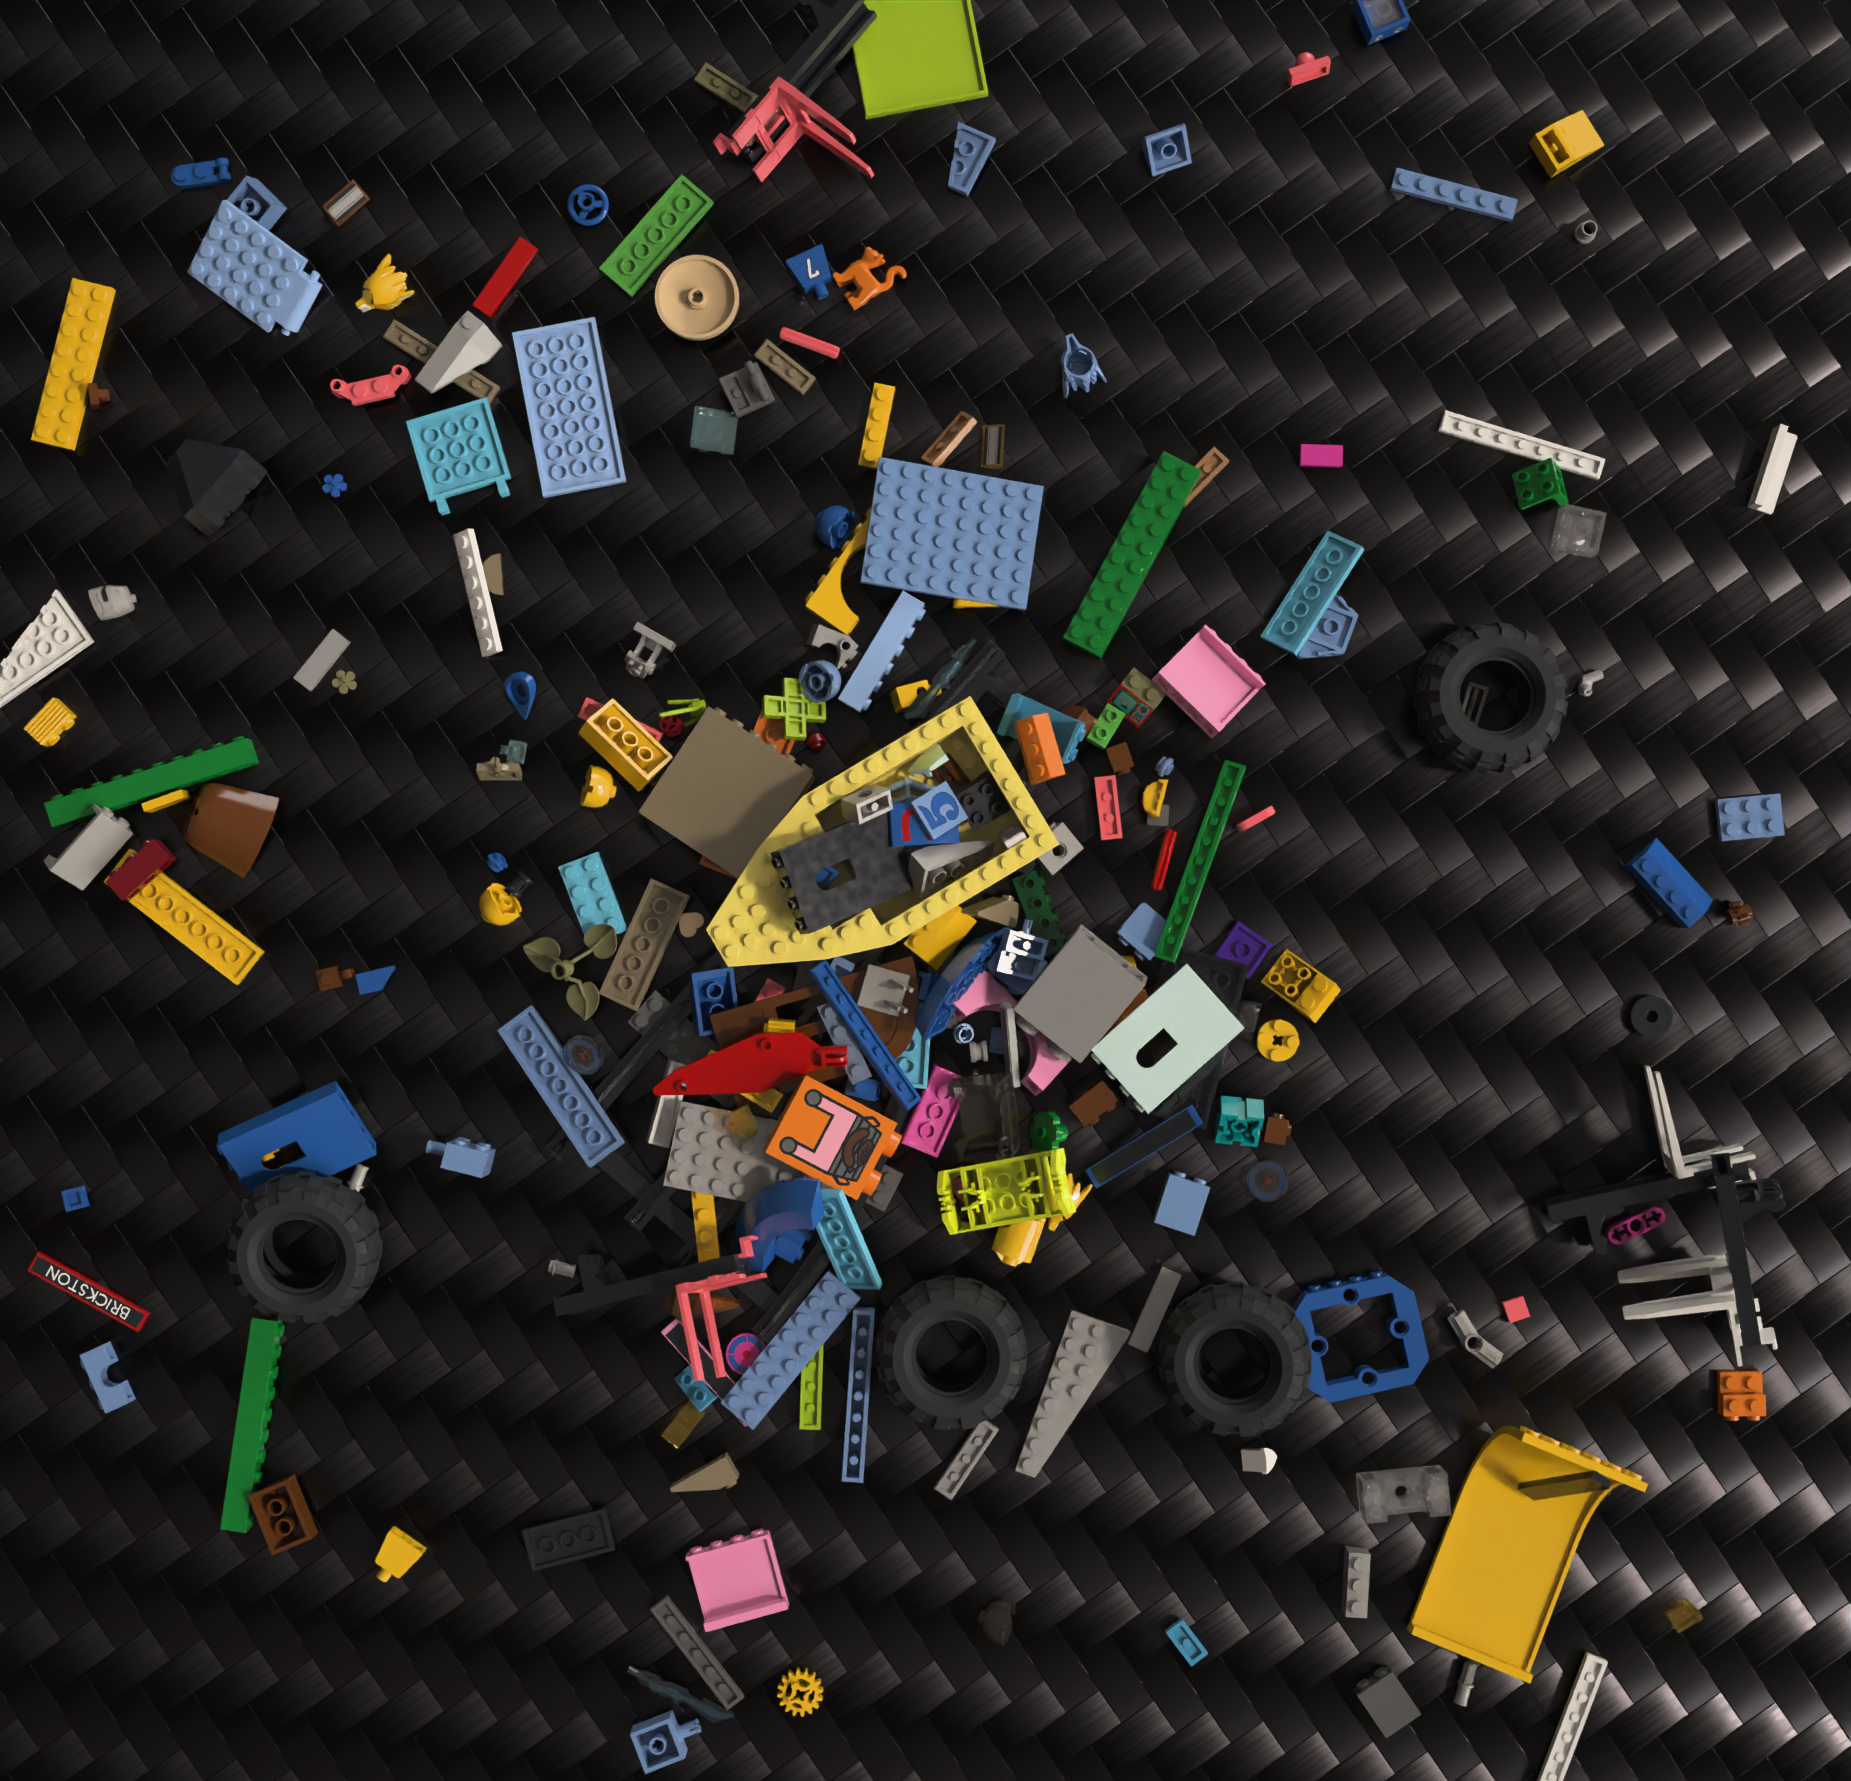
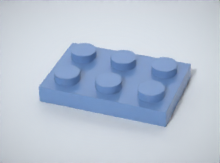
[1715,794,1785,842]

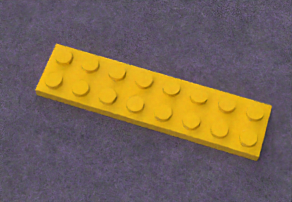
[31,278,116,451]
[104,849,265,985]

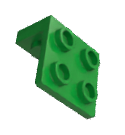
[1512,458,1569,510]

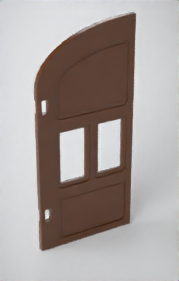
[709,955,919,1107]

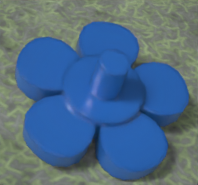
[322,474,347,497]

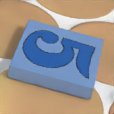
[909,781,968,840]

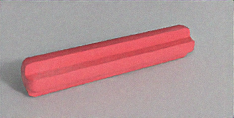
[780,327,840,359]

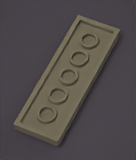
[599,879,690,1011]

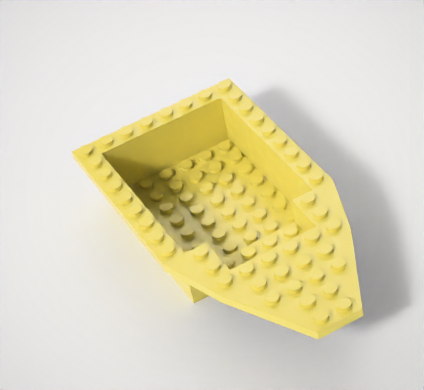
[706,696,1059,967]

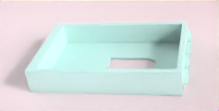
[1091,964,1244,1114]

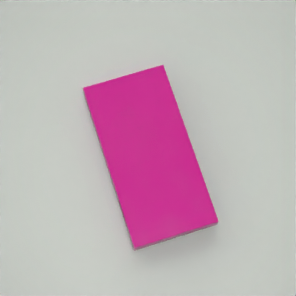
[900,1064,971,1157]

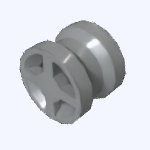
[969,1040,988,1063]

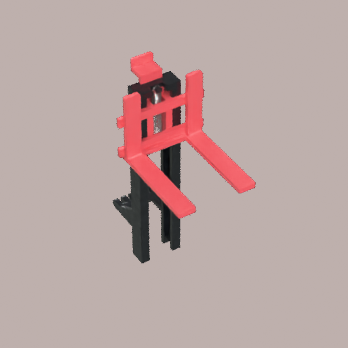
[553,1235,767,1381]

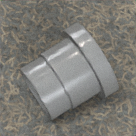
[1574,220,1598,244]

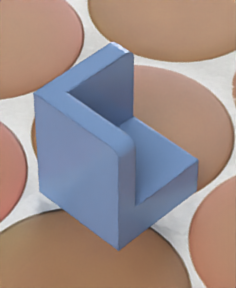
[830,956,857,977]

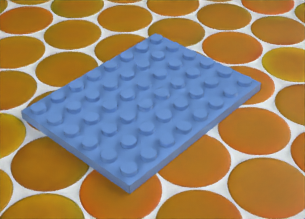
[860,457,1044,611]

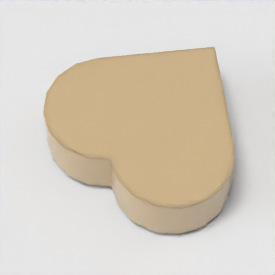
[679,912,704,937]

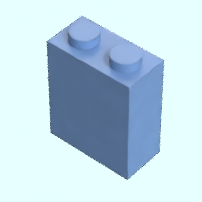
[1152,1170,1210,1236]

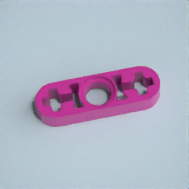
[1605,1206,1665,1245]

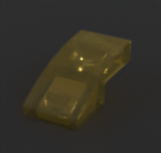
[661,1400,706,1449]

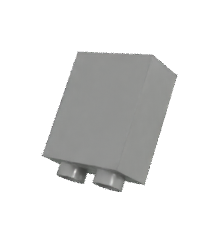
[1013,924,1148,1063]

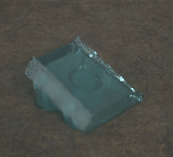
[690,406,738,455]

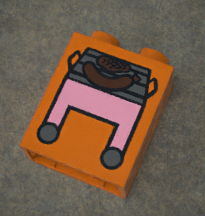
[763,1074,902,1200]

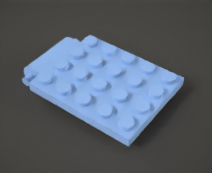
[187,200,322,336]

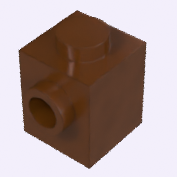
[1261,1112,1291,1146]

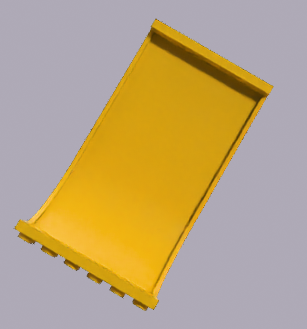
[1407,1425,1648,1683]

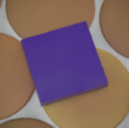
[1213,921,1272,979]

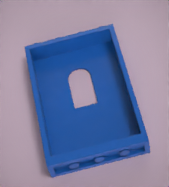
[216,1081,376,1193]

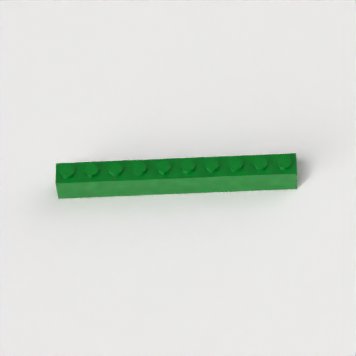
[44,736,259,828]
[220,1314,285,1533]

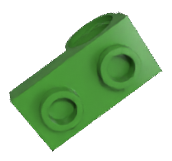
[1086,703,1125,750]

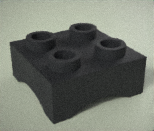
[952,770,1011,831]

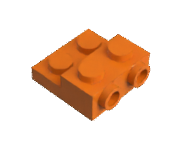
[1717,1371,1766,1421]

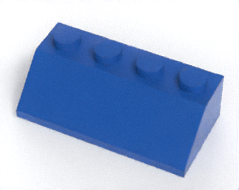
[1625,838,1713,928]

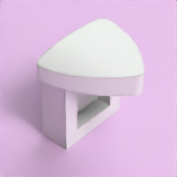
[1241,1448,1277,1474]

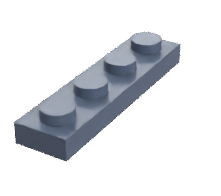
[817,1002,872,1085]

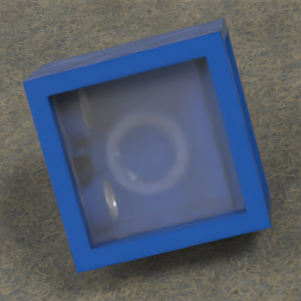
[1351,0,1411,46]

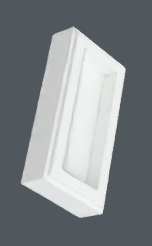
[998,824,1027,849]

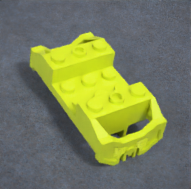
[937,1148,1076,1235]

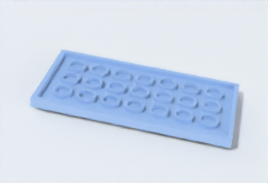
[512,317,626,498]

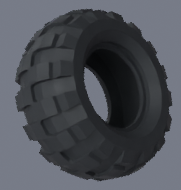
[1413,622,1568,774]
[224,1171,383,1323]
[875,1275,1027,1431]
[1158,1281,1312,1437]

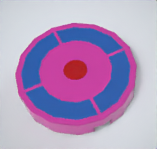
[726,1332,767,1375]

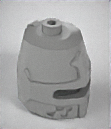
[88,585,137,621]

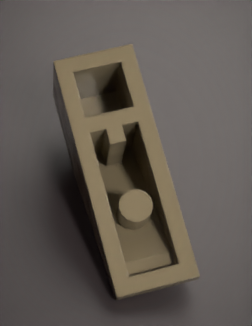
[961,895,1021,928]
[670,1452,739,1492]

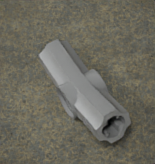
[1447,1309,1503,1368]

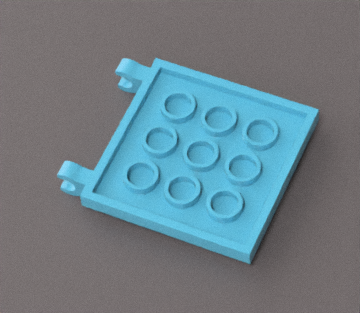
[406,397,511,516]

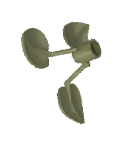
[523,924,617,1021]

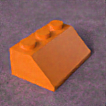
[1013,713,1066,785]

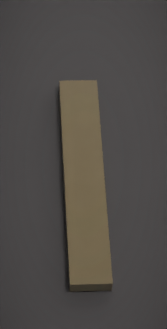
[383,319,500,405]

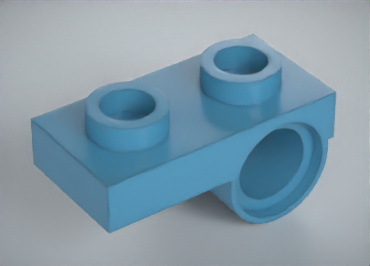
[674,1365,718,1412]

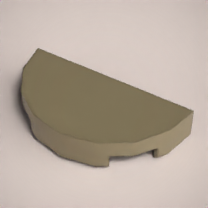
[482,553,504,596]

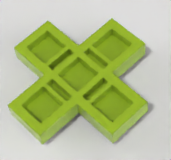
[762,678,826,741]

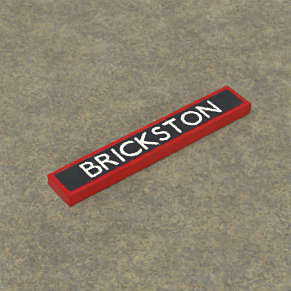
[28,1251,151,1332]

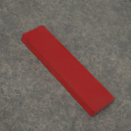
[473,237,538,318]

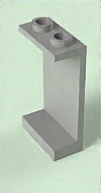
[44,804,133,891]

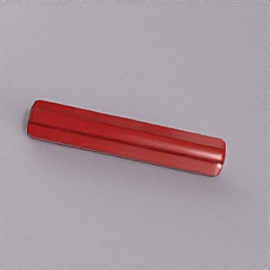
[1150,829,1177,891]

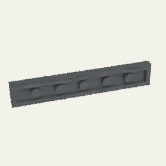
[650,1595,745,1711]

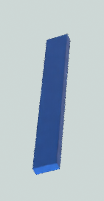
[807,959,922,1112]

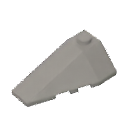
[415,310,502,394]
[908,839,995,899]

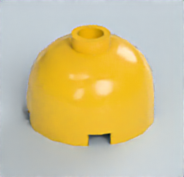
[580,765,616,808]
[479,883,521,926]

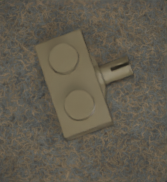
[476,757,522,781]

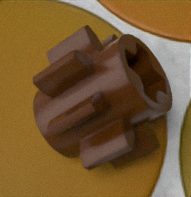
[1725,901,1753,927]

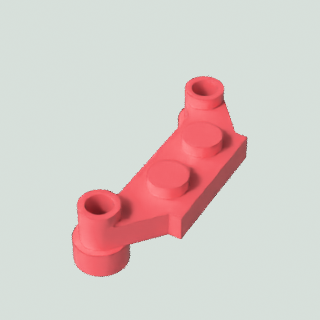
[330,365,411,406]

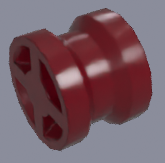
[659,715,685,738]

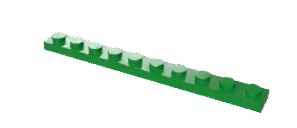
[1154,760,1246,964]

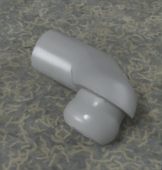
[1578,669,1604,696]

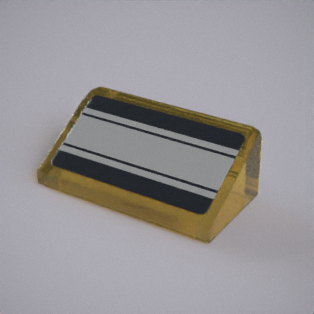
[981,424,1005,469]

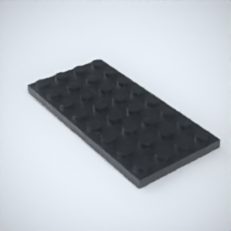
[1124,948,1249,1130]

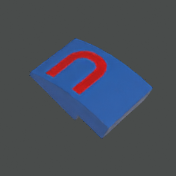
[888,802,960,847]

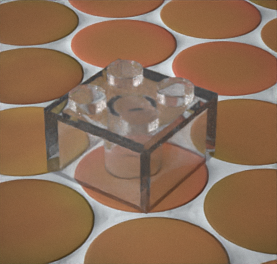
[1550,504,1607,558]

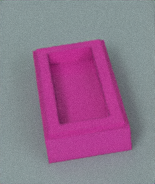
[1299,444,1343,468]

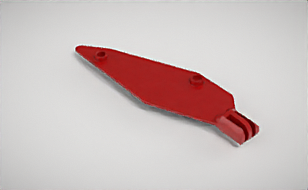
[653,1032,848,1096]

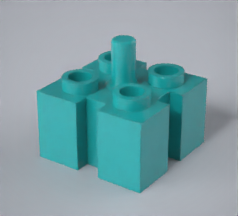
[1214,1096,1264,1147]

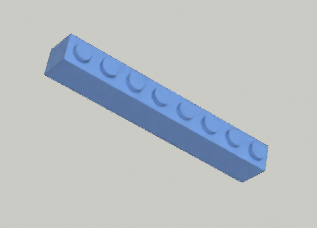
[842,1306,875,1483]

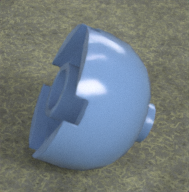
[799,660,841,703]

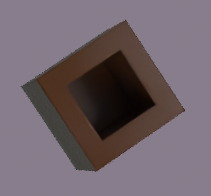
[1104,742,1134,776]

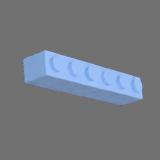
[838,591,926,713]

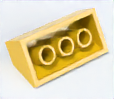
[578,699,673,792]

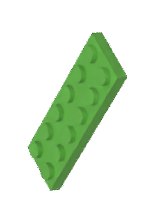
[599,174,714,298]

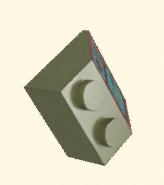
[1106,668,1166,729]

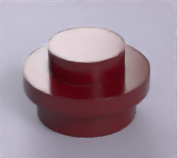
[806,733,827,752]

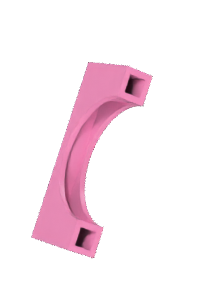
[952,971,1073,1096]

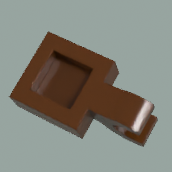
[316,966,356,992]

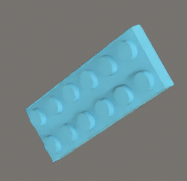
[1261,531,1364,656]
[816,1188,883,1290]

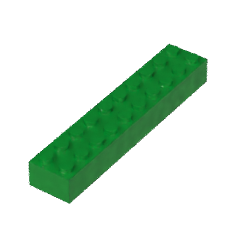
[1063,451,1201,660]

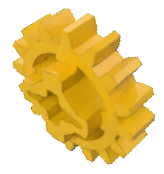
[777,1667,823,1717]

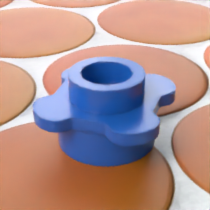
[486,852,508,872]

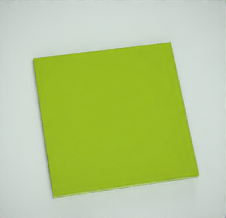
[852,0,988,119]

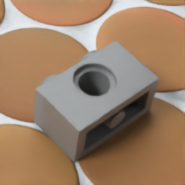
[840,784,893,825]

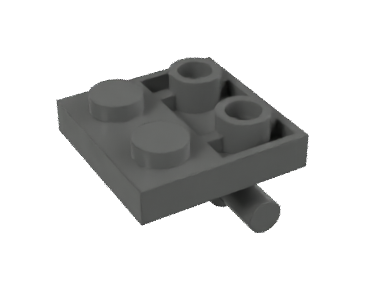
[719,361,775,418]

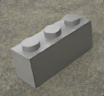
[1341,1546,1371,1618]

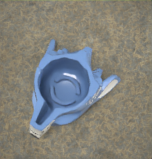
[1061,334,1107,398]

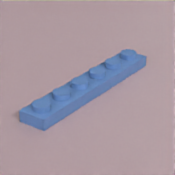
[1390,168,1518,222]

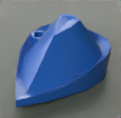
[504,671,536,720]

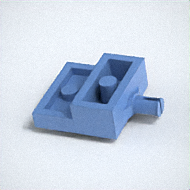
[994,919,1049,981]

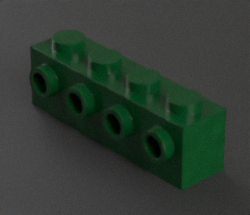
[1011,870,1067,957]

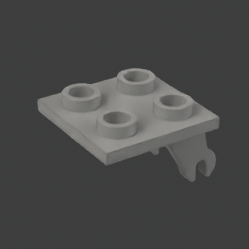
[857,964,914,1017]

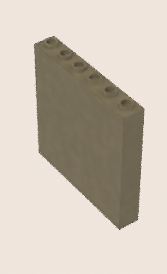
[639,706,816,879]

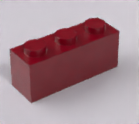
[106,839,177,901]

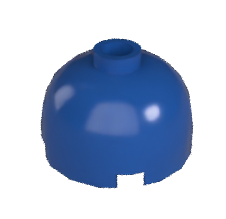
[816,505,855,549]

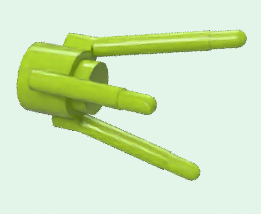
[659,698,707,728]

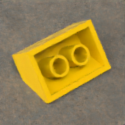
[904,906,977,970]

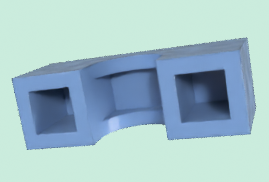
[79,1341,136,1414]

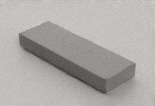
[294,629,351,692]

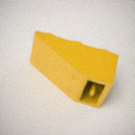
[1529,110,1604,178]
[1261,949,1341,1023]

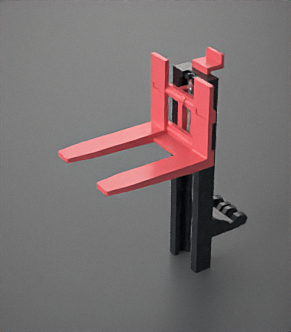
[713,0,877,182]

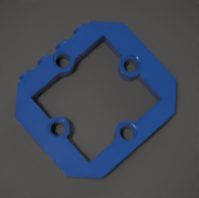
[1292,1271,1429,1403]

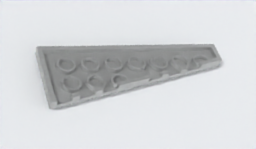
[1015,1309,1130,1478]

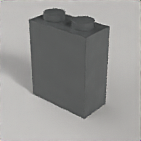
[1354,1666,1421,1738]

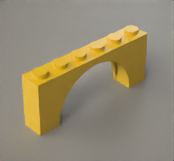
[805,507,871,636]

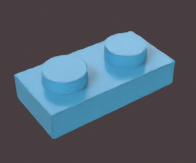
[1165,1617,1208,1667]

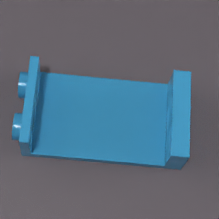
[996,693,1086,764]

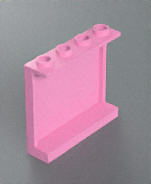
[1152,625,1266,739]
[685,1529,789,1632]

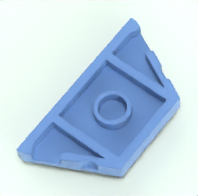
[1297,594,1358,659]

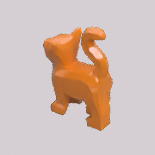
[832,247,907,310]

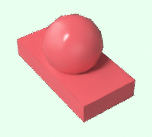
[1287,52,1331,87]

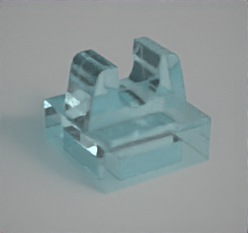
[500,740,527,764]

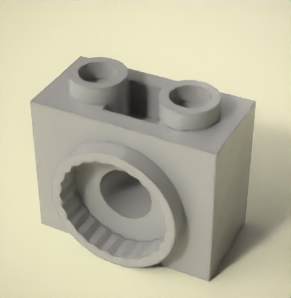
[1035,822,1083,876]

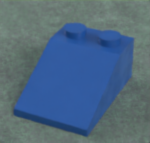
[691,967,738,1036]

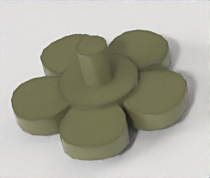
[332,670,357,694]

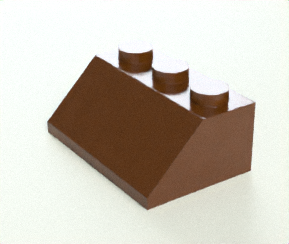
[248,1474,318,1555]

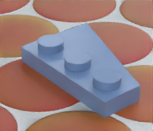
[948,122,996,196]

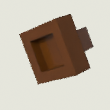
[88,383,110,409]

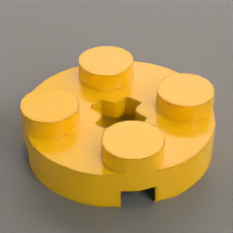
[1256,1019,1299,1062]

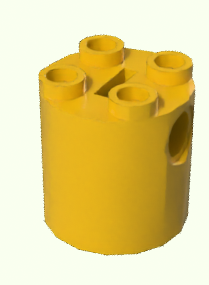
[991,1218,1046,1267]

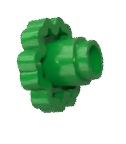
[1029,1111,1068,1153]

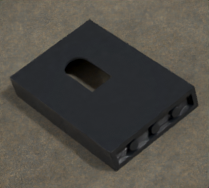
[770,812,914,935]

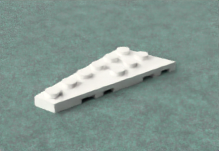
[0,590,94,708]

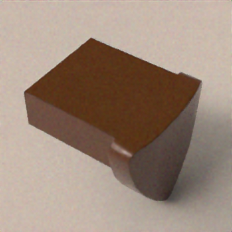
[1062,706,1098,738]

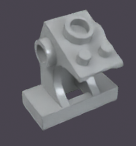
[624,622,676,679]
[806,624,858,669]

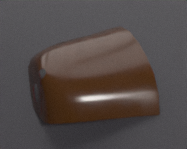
[182,783,279,878]

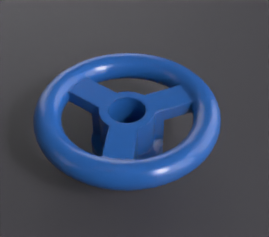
[567,184,609,226]

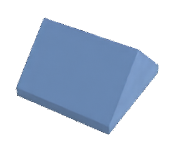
[1142,124,1192,176]

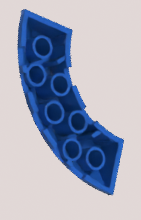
[914,926,1011,1040]
[734,1178,825,1272]

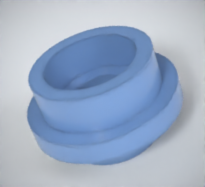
[1155,756,1174,777]
[953,1023,974,1044]

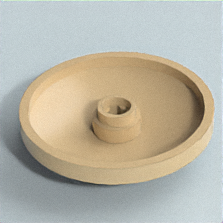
[655,255,739,340]

